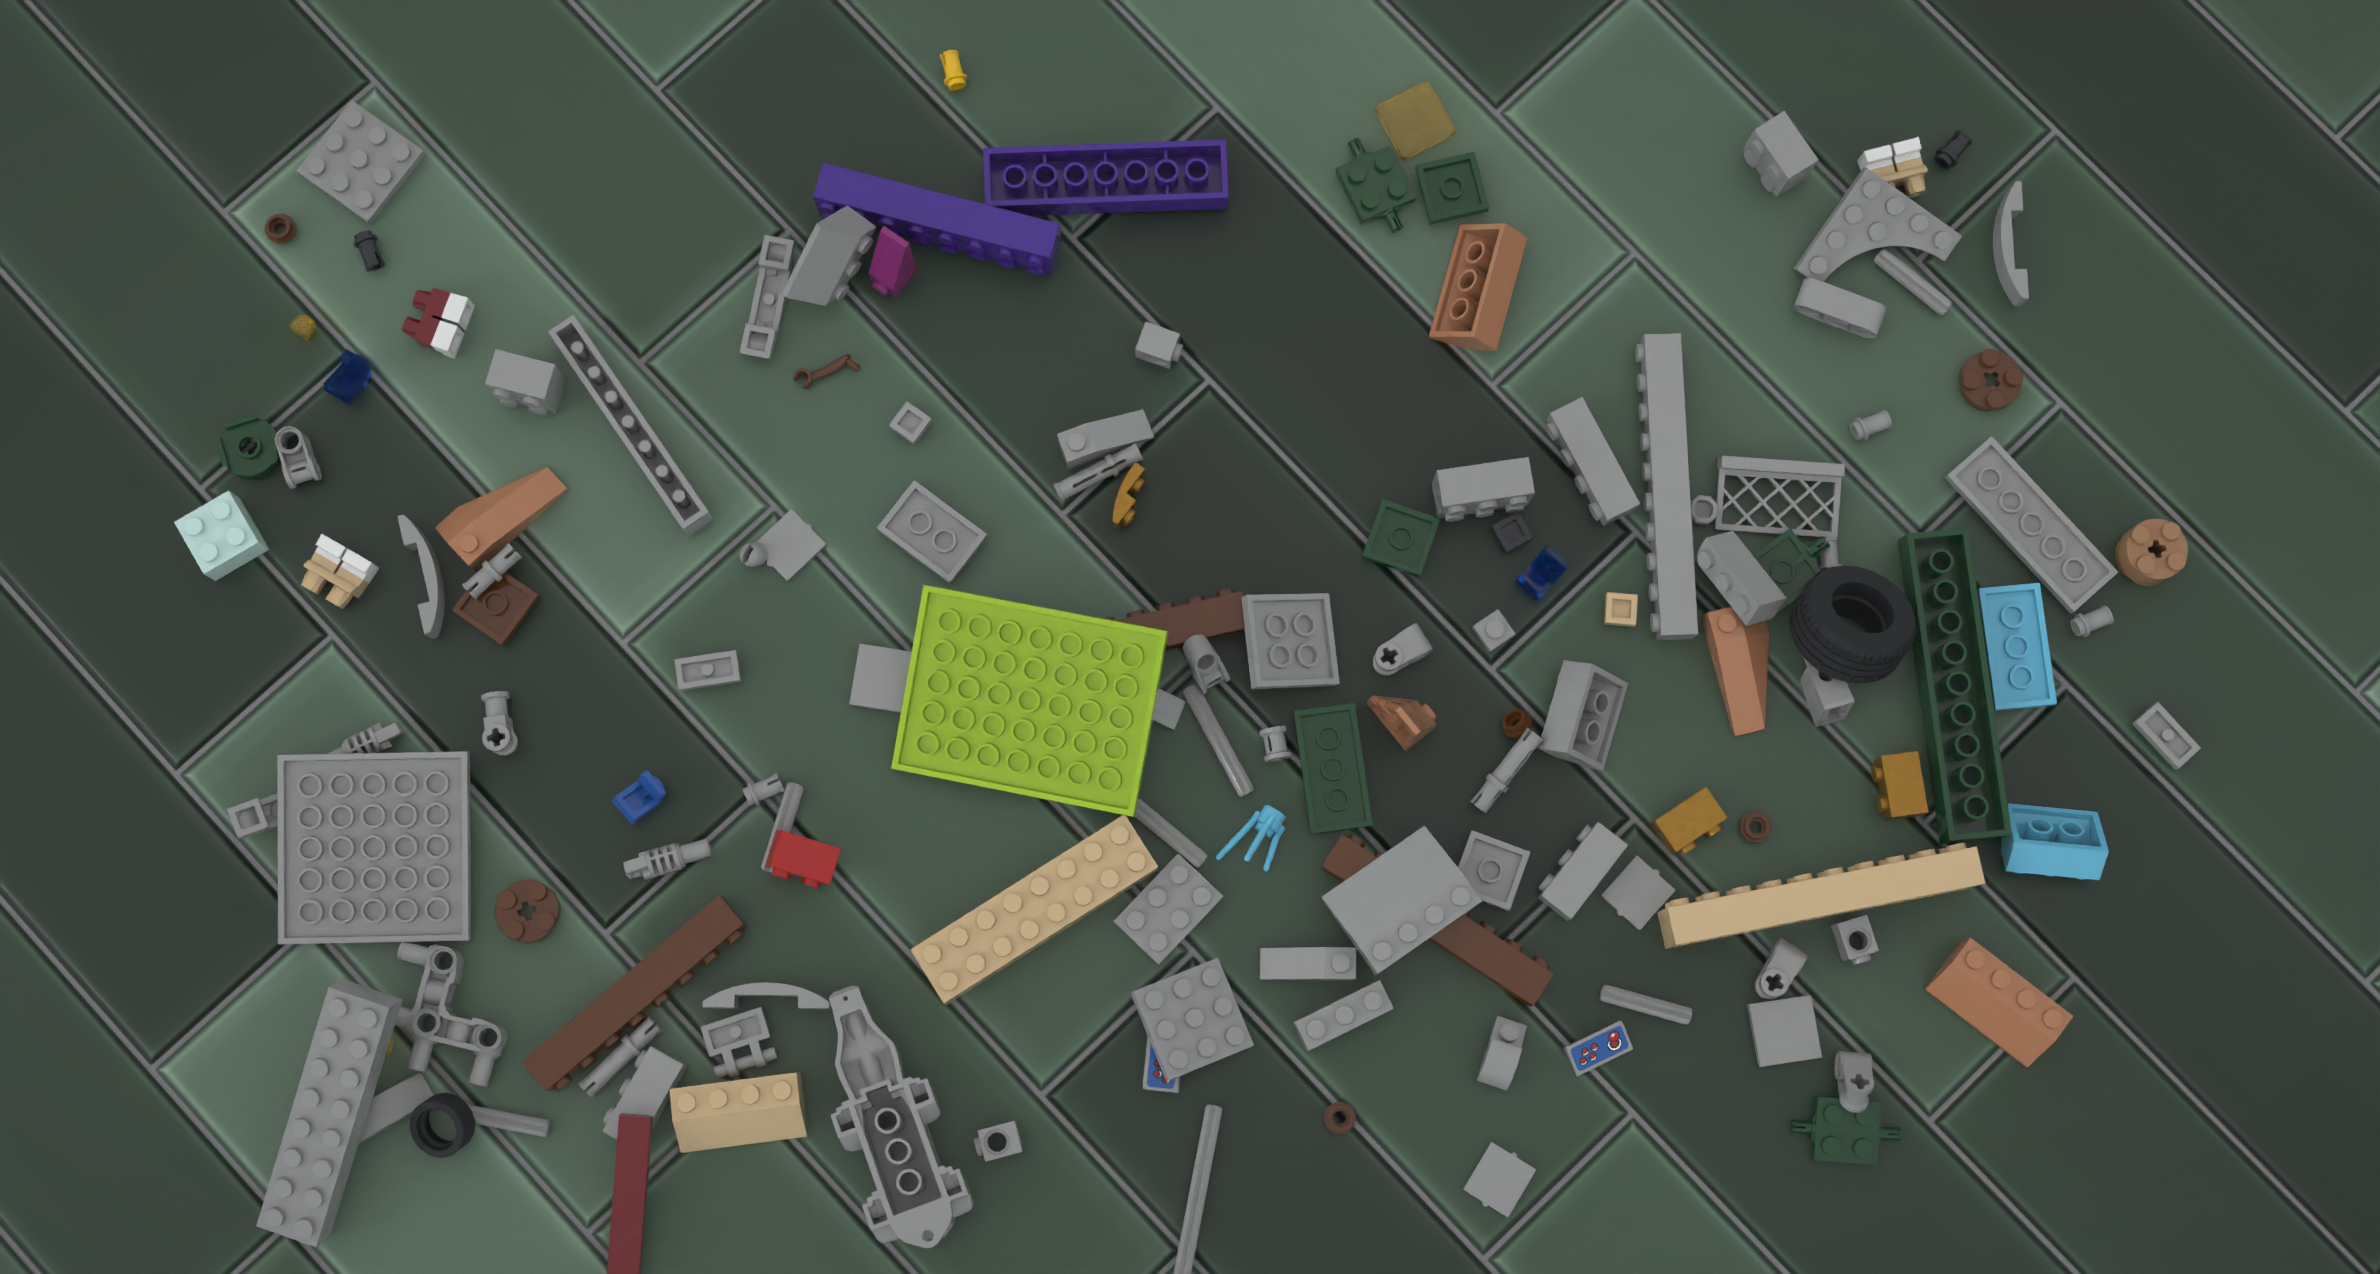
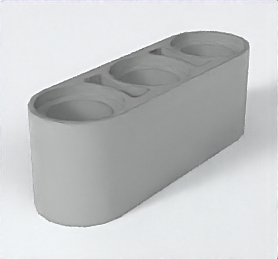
[1794,278,1887,339]

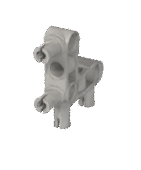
[395,942,508,1087]

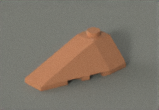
[435,467,569,572]
[1701,607,1769,737]

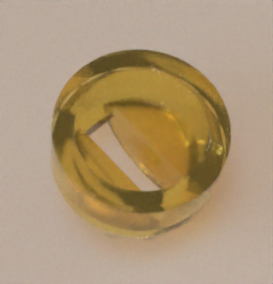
[288,314,316,341]

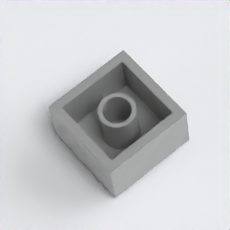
[1743,111,1818,198]
[485,349,567,415]

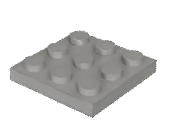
[296,100,426,225]
[1241,593,1340,689]
[1131,958,1254,1082]

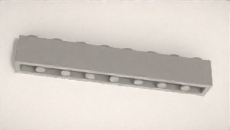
[548,315,714,536]

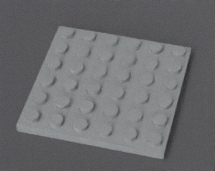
[277,751,471,944]

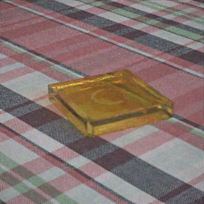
[1374,80,1456,160]

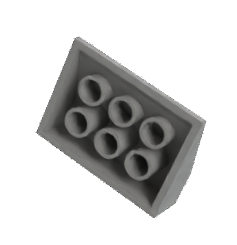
[1321,826,1482,976]

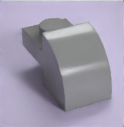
[1477,1016,1527,1091]

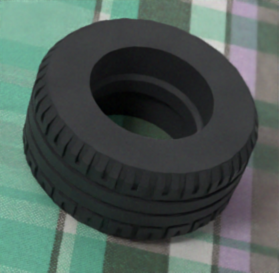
[1789,565,1916,684]

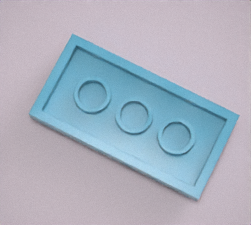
[1977,583,2057,711]

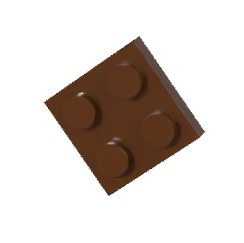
[452,560,541,646]

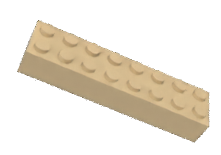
[910,815,1158,1005]

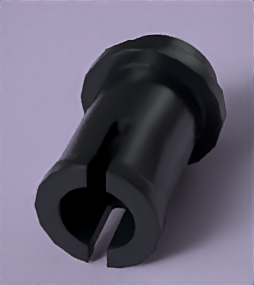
[1935,130,1972,169]
[353,230,385,272]

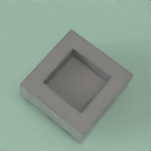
[889,401,932,445]
[1472,609,1516,653]

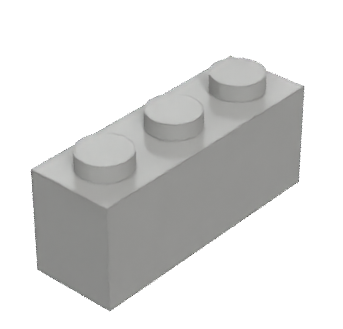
[1694,531,1786,626]
[1538,822,1628,921]
[1293,980,1394,1051]
[602,1046,688,1139]

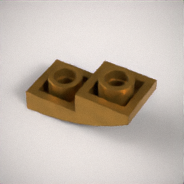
[1112,462,1146,530]

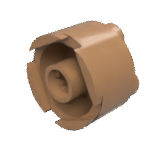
[2115,519,2188,586]

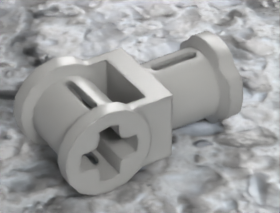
[481,691,518,756]

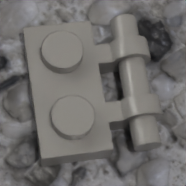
[701,1007,778,1079]

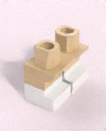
[1857,137,1928,198]
[301,534,379,609]

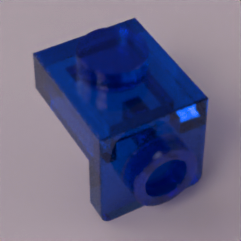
[323,349,371,405]
[1515,546,1569,602]

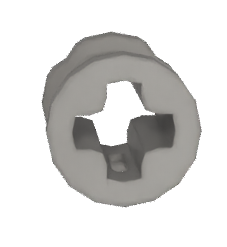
[1259,726,1292,762]

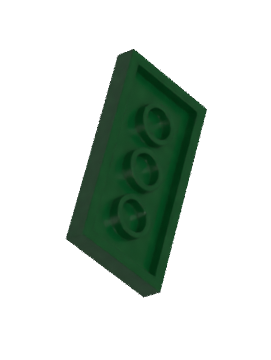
[1293,703,1373,835]

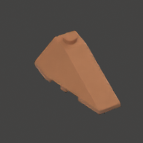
[1367,695,1437,751]

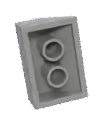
[782,205,876,306]
[1538,660,1628,771]

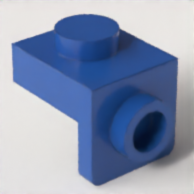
[612,770,666,825]

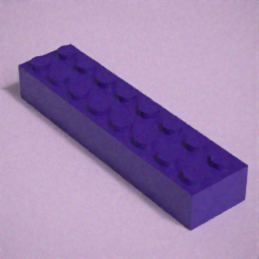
[983,139,1229,216]
[813,163,1062,276]

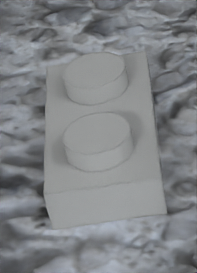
[674,650,742,691]
[2132,702,2201,770]

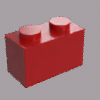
[765,830,841,889]

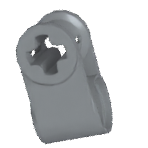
[275,426,322,489]
[1373,623,1434,676]
[1182,634,1230,695]
[1755,937,1808,1000]
[1834,1051,1874,1113]

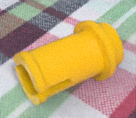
[940,50,968,91]

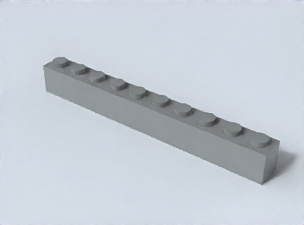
[1635,333,1698,640]

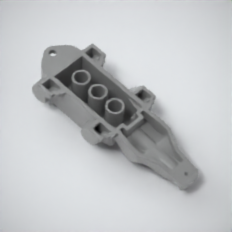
[829,986,974,1248]

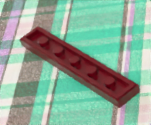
[607,1113,653,1274]

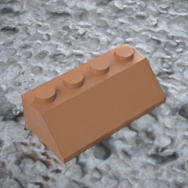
[1429,223,1528,351]
[1924,938,2073,1067]

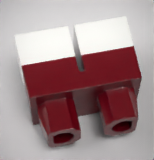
[402,288,475,359]

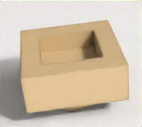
[1604,592,1638,627]

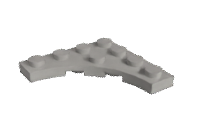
[1793,167,1962,282]

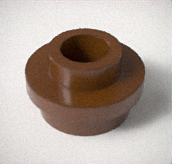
[265,214,296,244]
[1502,709,1533,739]
[1740,812,1771,843]
[1324,1102,1356,1134]

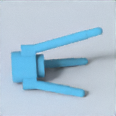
[1215,805,1286,872]

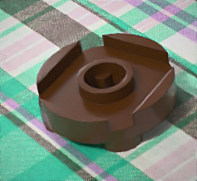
[1959,349,2023,411]
[495,880,561,943]

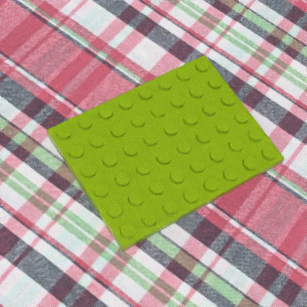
[891,585,1169,817]

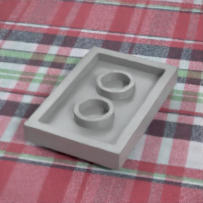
[877,480,988,585]
[1113,853,1224,965]

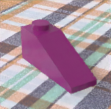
[868,226,917,298]

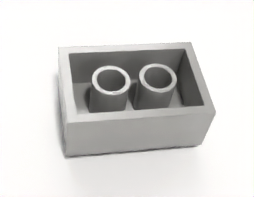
[1431,457,1535,522]

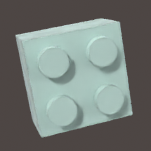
[174,491,269,581]

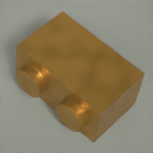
[1871,751,1929,821]
[1650,787,1727,855]

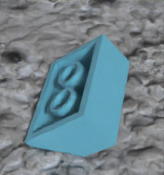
[2001,803,2109,880]

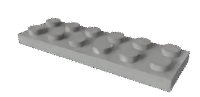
[1944,436,2118,614]

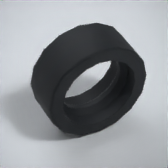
[410,1093,475,1158]

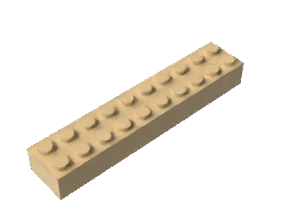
[1657,843,1986,949]

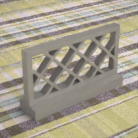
[1714,456,1845,538]

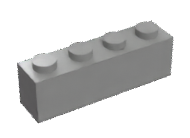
[1545,397,1640,526]

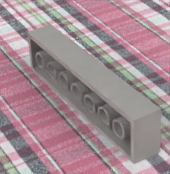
[256,979,402,1247]

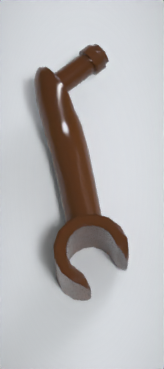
[794,354,861,389]

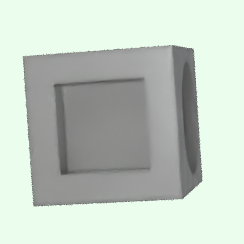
[1135,321,1184,369]
[1831,915,1879,965]
[974,1120,1024,1162]

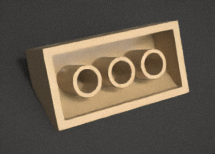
[669,1072,808,1153]

